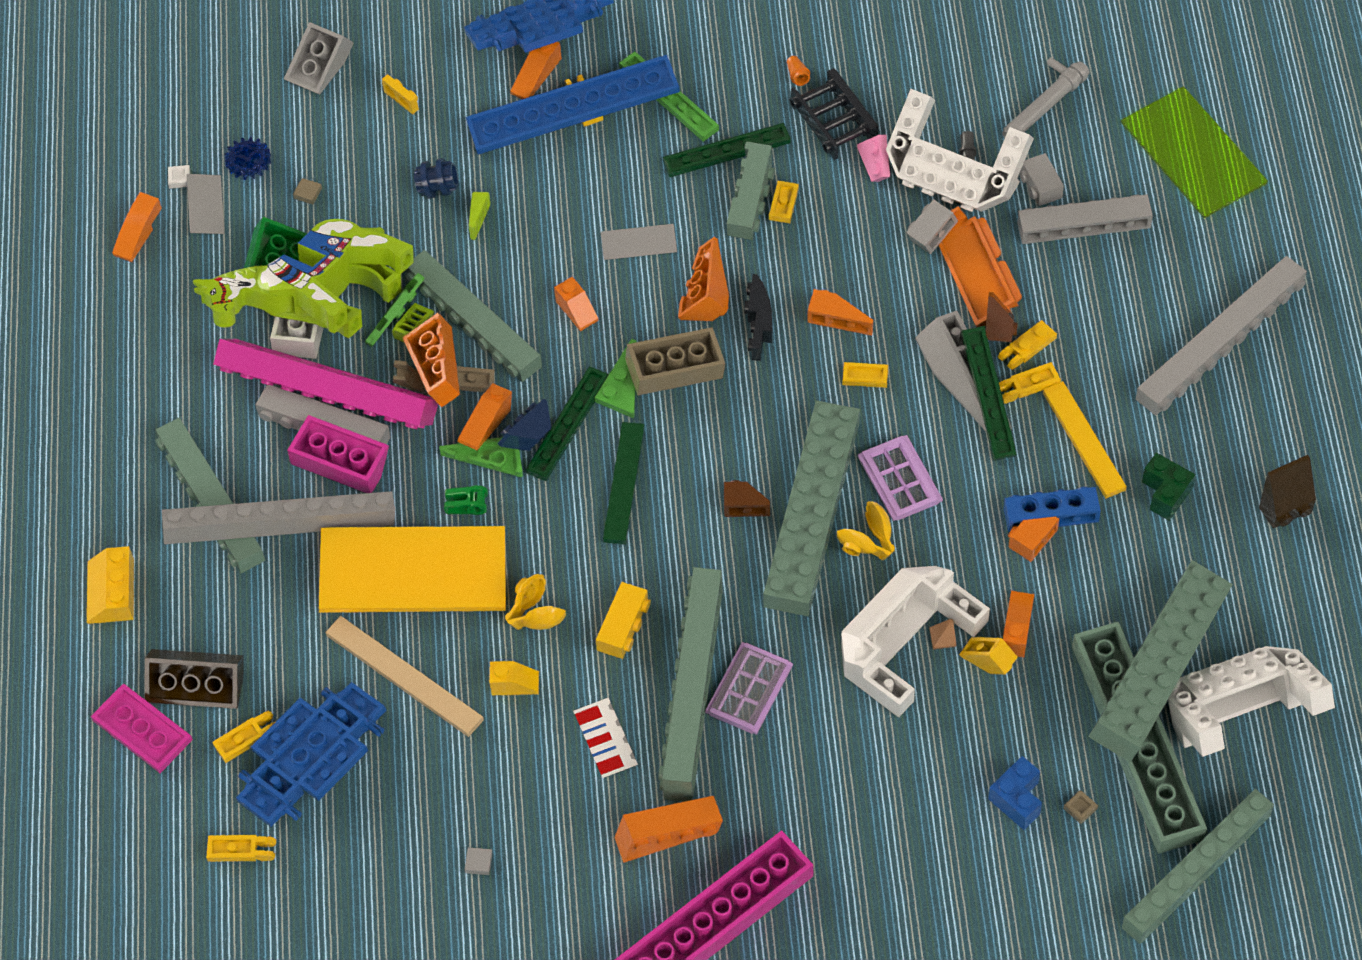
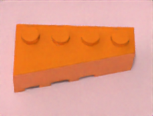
[402,313,460,407]
[614,796,723,863]

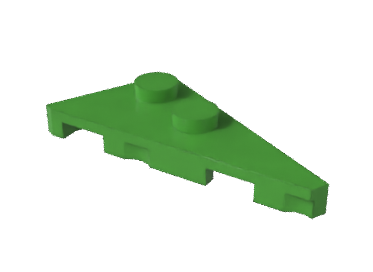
[365,273,425,347]
[595,339,637,418]
[439,437,523,477]

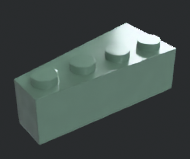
[727,141,775,240]

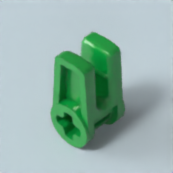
[444,485,488,515]

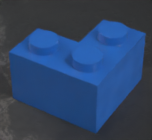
[988,756,1042,830]

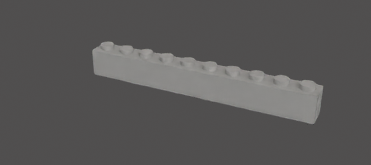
[1136,256,1307,416]
[162,491,395,544]

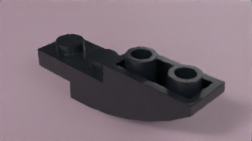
[744,274,773,361]

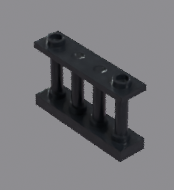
[789,68,879,160]

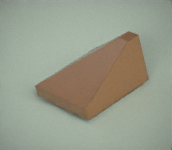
[929,619,956,650]

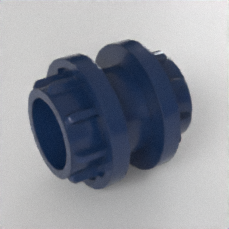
[414,158,458,199]

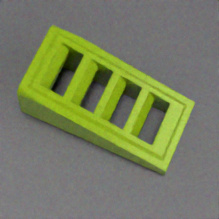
[469,192,491,240]
[392,303,434,342]

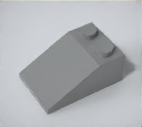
[284,22,354,95]

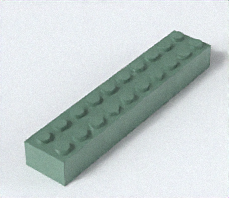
[763,400,860,617]
[1088,560,1233,762]
[658,567,723,802]
[1072,622,1207,854]

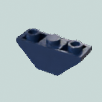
[497,399,551,451]

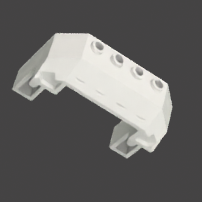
[886,89,1034,212]
[841,566,990,717]
[1168,646,1335,757]

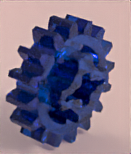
[224,137,271,180]

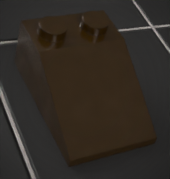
[1259,455,1316,529]

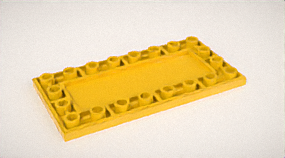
[319,526,506,613]

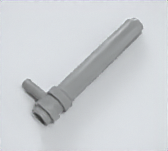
[1002,57,1090,138]

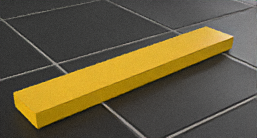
[1043,381,1127,499]

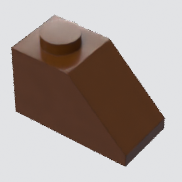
[986,292,1018,342]
[724,480,770,517]

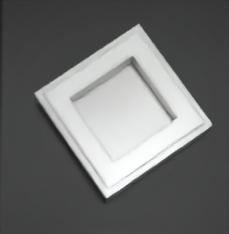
[168,165,191,189]

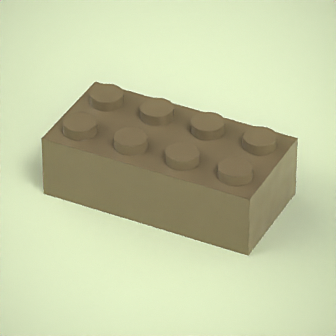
[625,327,725,395]

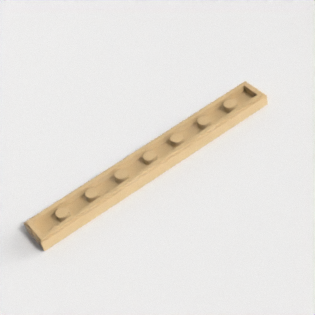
[326,616,484,737]

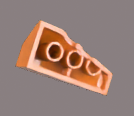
[678,237,729,321]

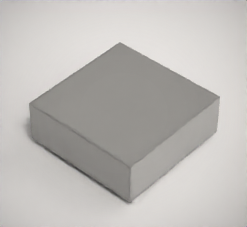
[465,847,493,875]

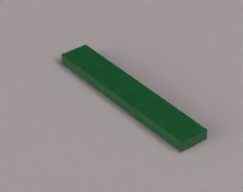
[663,123,791,178]
[961,326,1017,461]
[526,366,609,481]
[603,422,645,545]

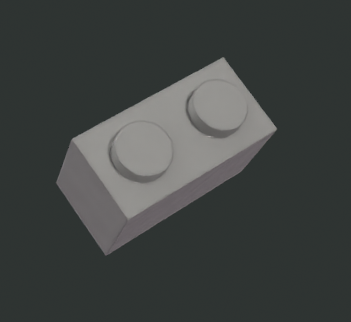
[1019,153,1064,206]
[906,199,958,254]

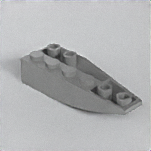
[915,311,1012,431]

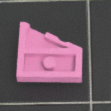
[857,135,890,182]

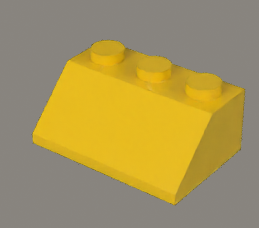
[87,546,134,624]

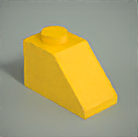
[959,637,1017,675]
[489,661,539,695]

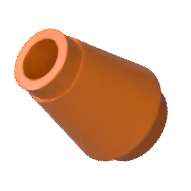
[786,56,810,86]

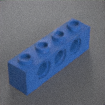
[1003,487,1101,533]

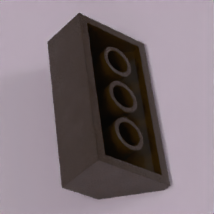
[145,649,244,709]

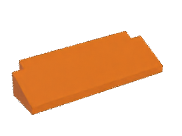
[939,206,1022,327]

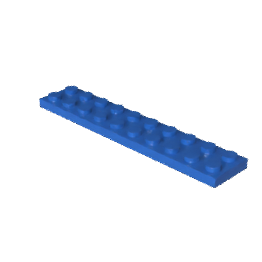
[466,55,680,155]

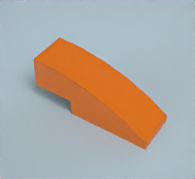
[112,192,162,262]

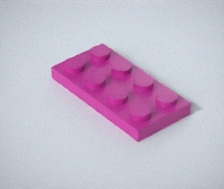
[91,683,193,773]

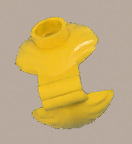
[836,501,895,560]
[505,574,566,630]

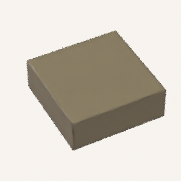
[293,178,322,204]
[1063,790,1098,824]

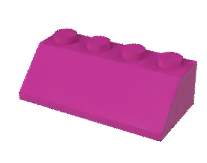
[287,415,389,493]

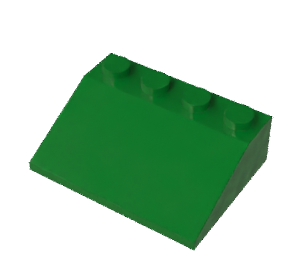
[244,217,307,268]

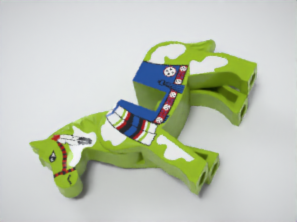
[193,219,414,338]

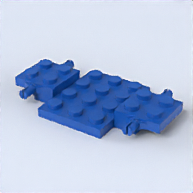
[464,0,614,53]
[236,682,386,827]

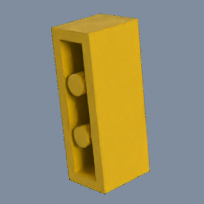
[596,582,651,659]

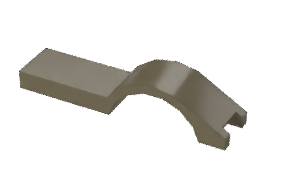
[393,360,494,393]

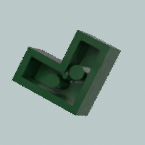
[1142,452,1196,521]

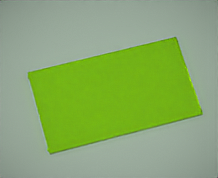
[1121,86,1268,218]

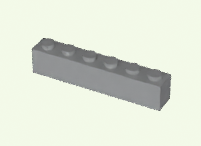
[1017,194,1153,244]
[256,385,391,444]

